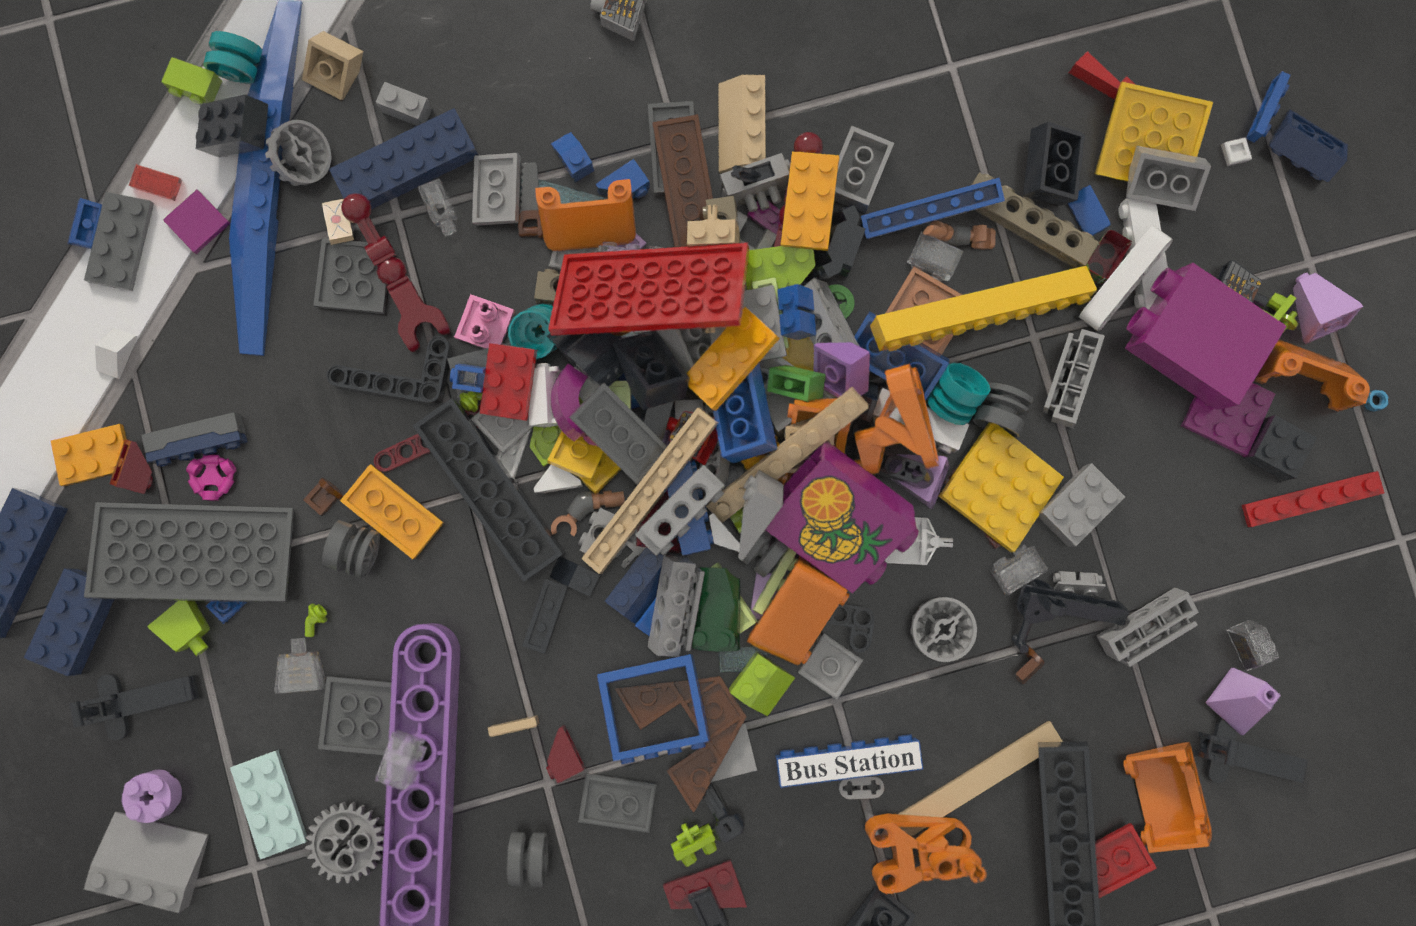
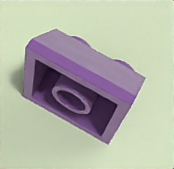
[814,342,870,398]

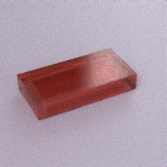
[128,164,182,201]

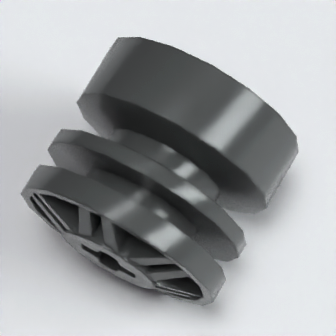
[973,382,1034,438]
[322,520,380,579]

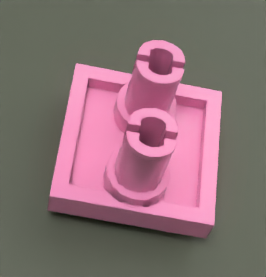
[454,294,515,349]

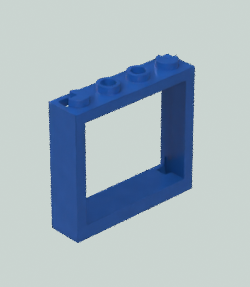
[597,654,711,765]

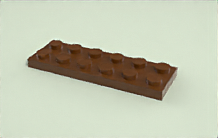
[652,114,713,247]

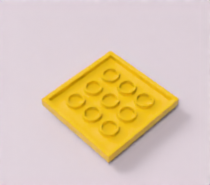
[1095,82,1213,182]
[939,422,1064,552]

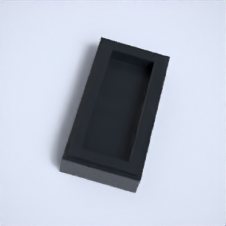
[688,886,729,926]

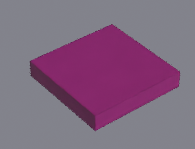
[163,189,230,254]

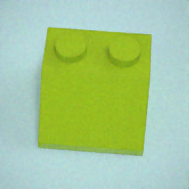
[729,650,795,716]

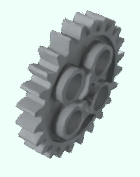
[305,802,384,883]

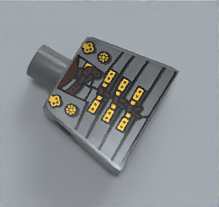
[590,0,646,41]

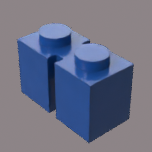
[777,284,816,340]

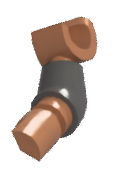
[923,221,996,250]
[551,490,625,536]

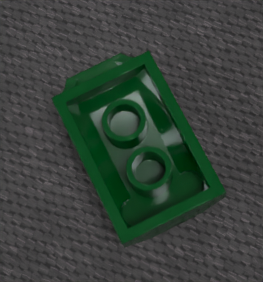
[691,567,740,652]

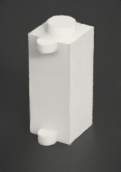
[529,363,560,427]

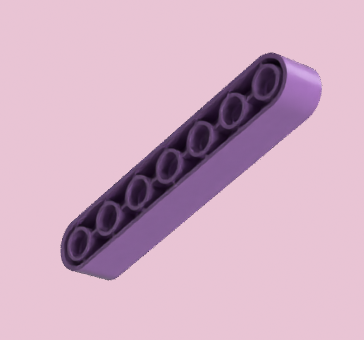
[380,623,460,926]

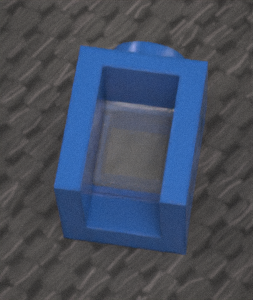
[450,364,486,393]

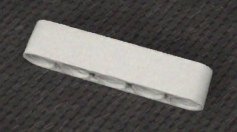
[1079,226,1173,331]

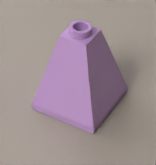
[1293,273,1363,344]
[890,454,950,509]
[1206,668,1281,735]

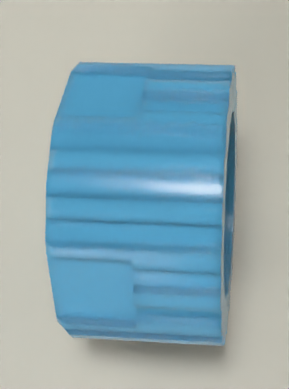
[1364,390,1388,411]

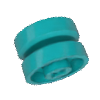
[203,31,263,84]

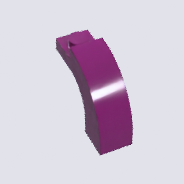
[551,364,597,446]

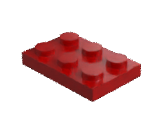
[479,343,537,421]
[1095,823,1156,898]

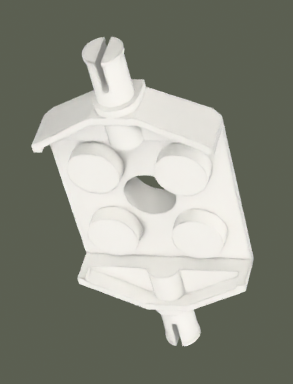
[885,517,953,565]

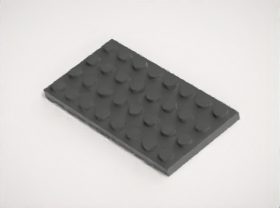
[84,502,294,603]

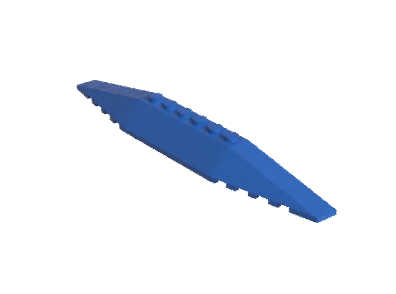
[229,0,302,356]

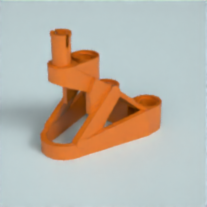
[855,364,939,474]
[865,814,986,894]

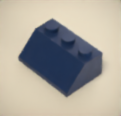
[1269,109,1348,182]
[605,548,664,624]

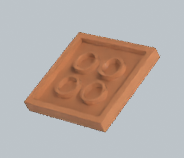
[885,267,962,354]

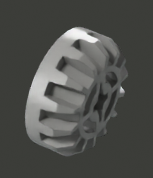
[265,120,331,186]
[910,597,977,662]

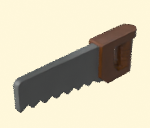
[518,162,543,238]

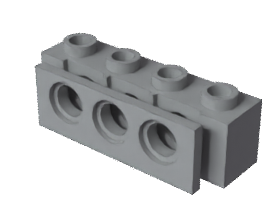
[798,278,859,346]
[1043,329,1105,429]
[635,465,725,556]
[647,555,705,657]
[1096,588,1199,667]

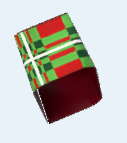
[1086,230,1132,284]

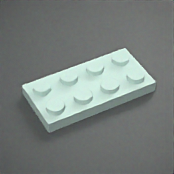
[230,750,309,859]

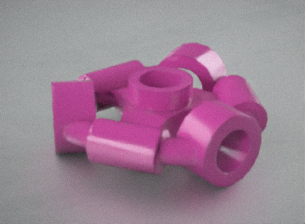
[186,455,237,501]

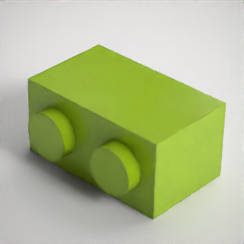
[161,57,222,105]

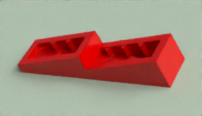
[1069,51,1134,100]

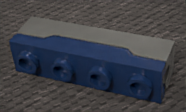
[141,412,248,467]

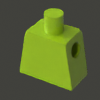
[147,601,210,656]

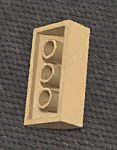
[719,75,765,173]

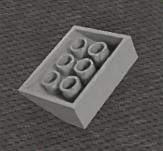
[84,812,209,913]

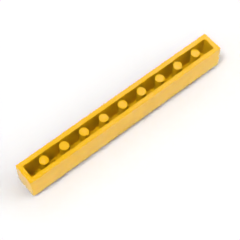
[870,266,1097,351]

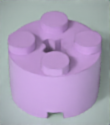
[122,770,182,823]

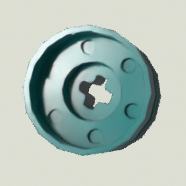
[508,304,557,359]
[927,362,991,425]

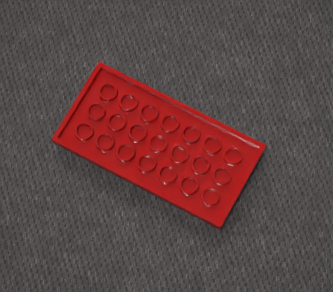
[548,243,749,335]

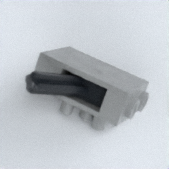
[720,153,790,212]

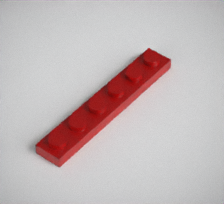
[1241,471,1385,527]

